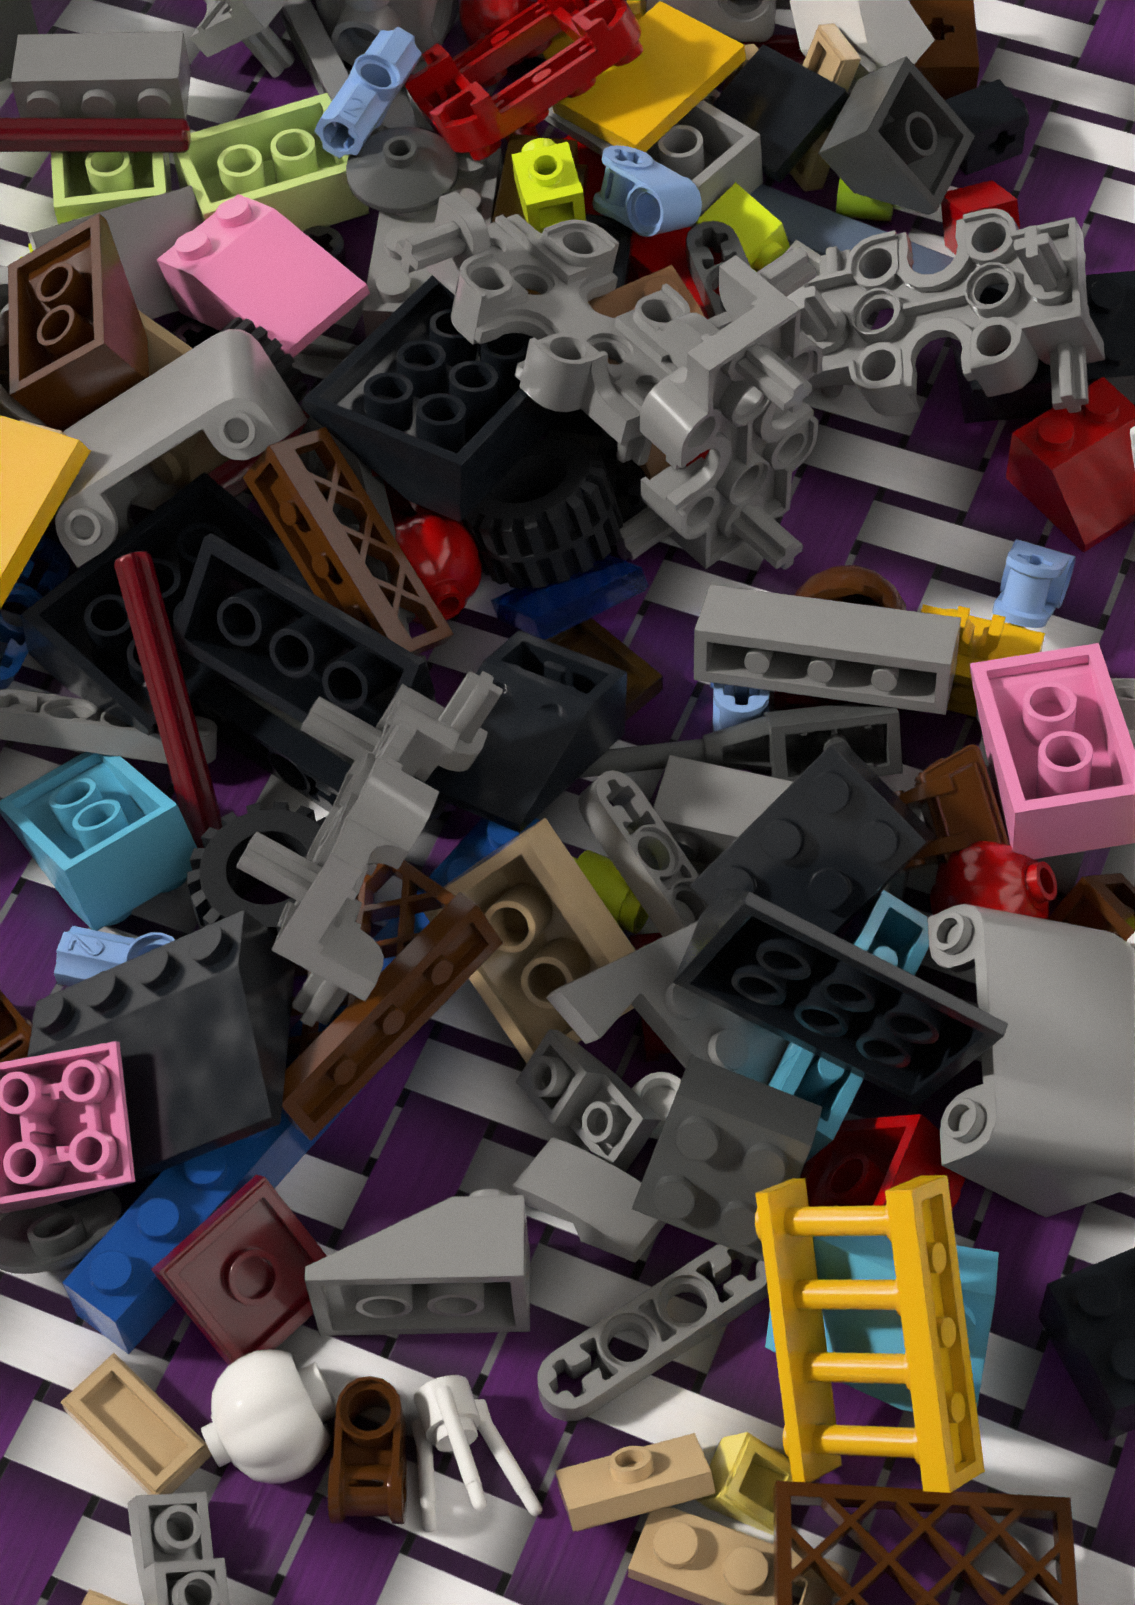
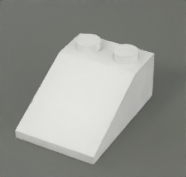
[789,0,935,90]

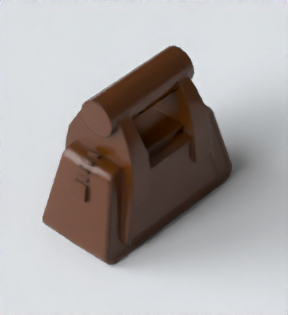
[894,744,1010,872]

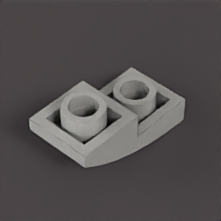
[515,1029,661,1172]
[513,1137,666,1263]
[127,1492,230,1605]

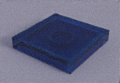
[491,555,649,640]

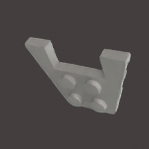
[546,920,789,1085]

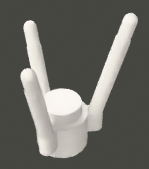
[410,1375,542,1532]

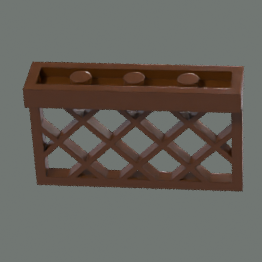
[282,860,503,1141]
[773,1481,1078,1605]

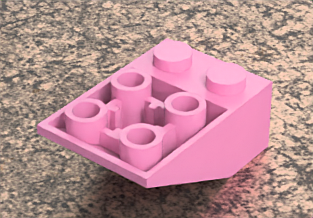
[0,1041,136,1214]

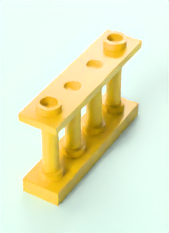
[755,1175,985,1493]

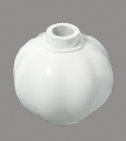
[201,1349,337,1484]

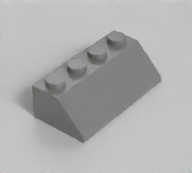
[544,100,763,211]

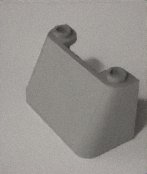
[55,329,308,568]
[928,904,1135,1218]

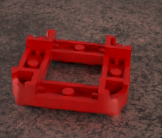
[404,0,644,161]

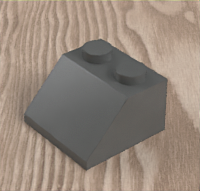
[819,56,975,215]

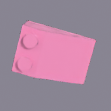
[157,194,370,358]
[970,643,1135,859]

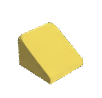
[695,1432,792,1535]

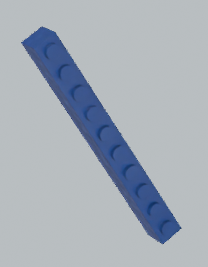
[62,818,540,1354]

